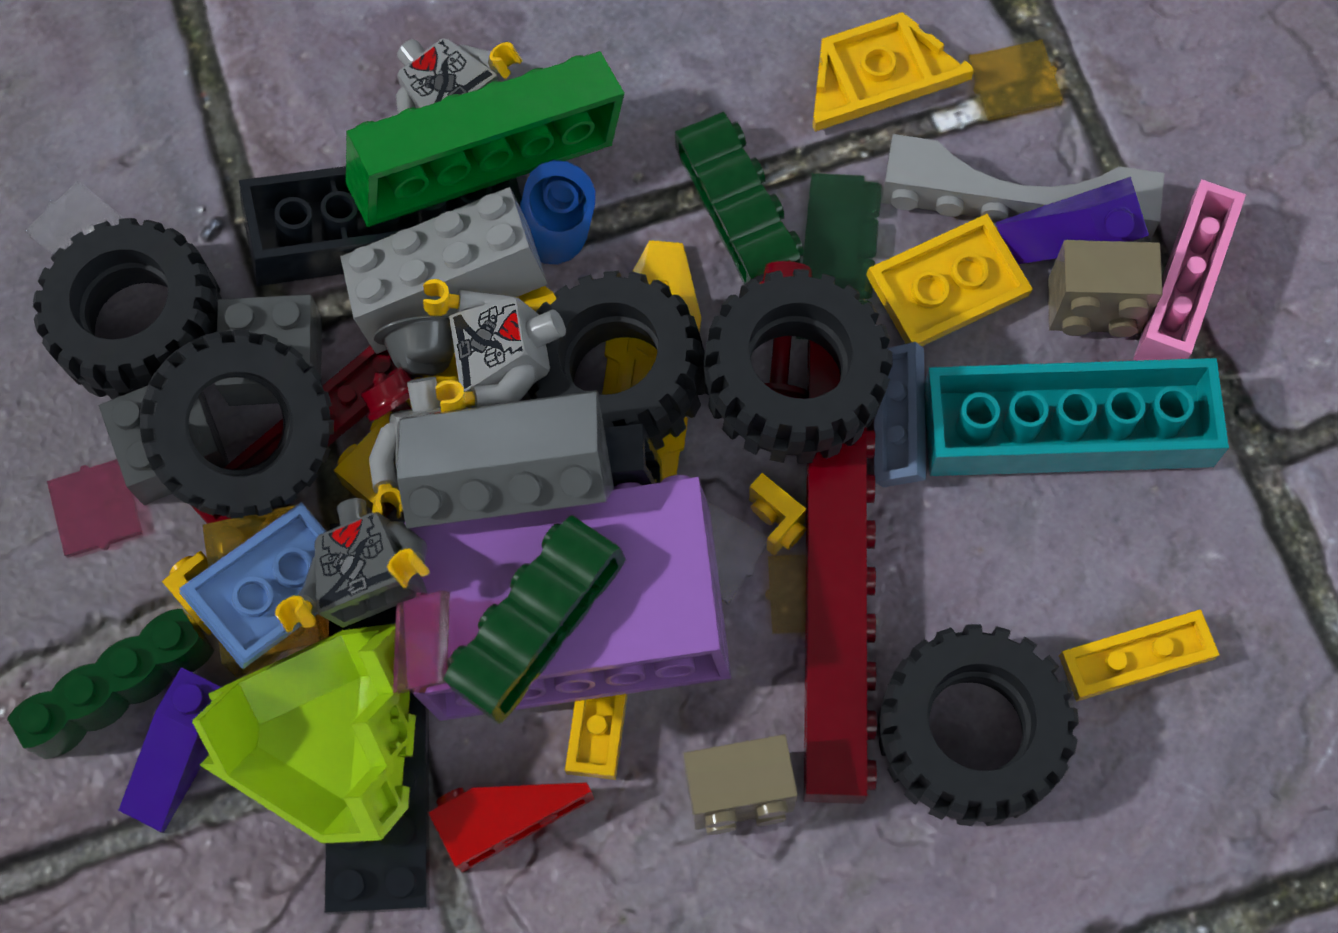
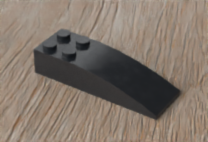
[239,166,522,286]

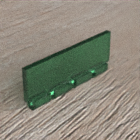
[796,173,882,340]

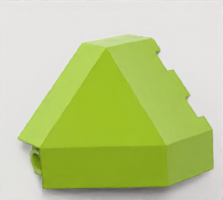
[192,623,416,843]

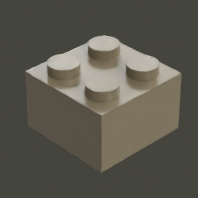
[1048,240,1163,337]
[683,734,798,835]

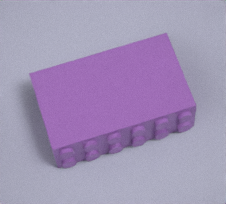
[404,475,731,721]

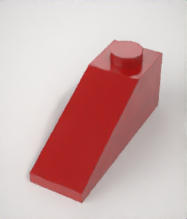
[428,782,594,873]

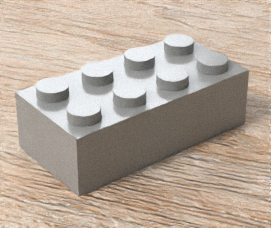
[340,187,548,354]

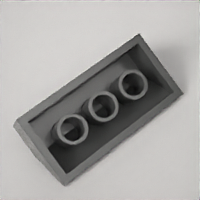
[397,390,614,529]

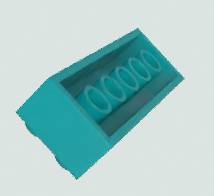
[925,358,1229,476]

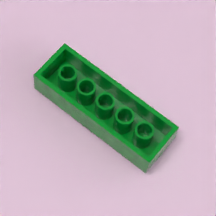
[346,51,625,227]

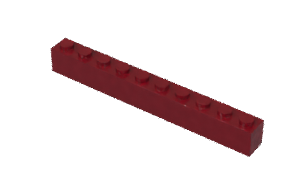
[804,339,877,804]

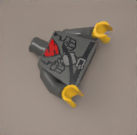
[275,498,430,633]

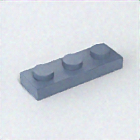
[874,342,926,488]

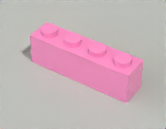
[1133,179,1246,361]

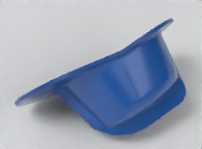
[520,160,596,265]

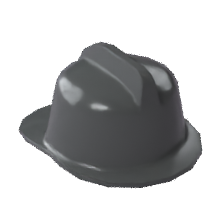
[373,315,454,376]

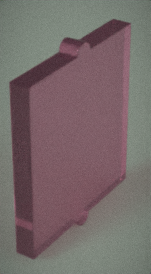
[47,459,143,558]
[393,591,450,693]

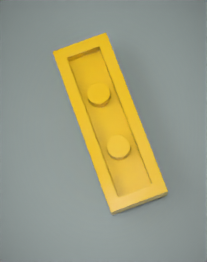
[1059,609,1220,702]

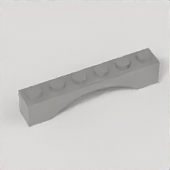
[881,134,1164,242]

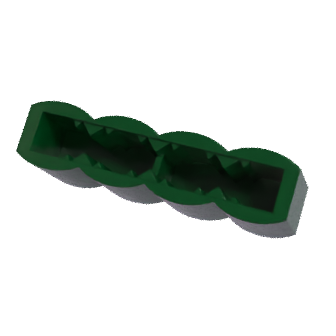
[675,111,804,284]
[443,515,626,725]
[7,609,214,759]

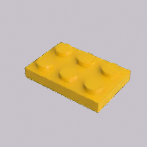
[866,213,1033,346]

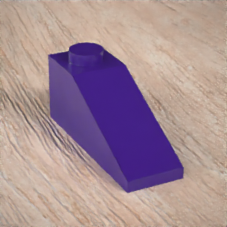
[996,177,1149,264]
[118,667,221,833]

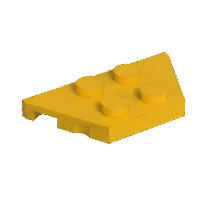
[812,12,974,132]

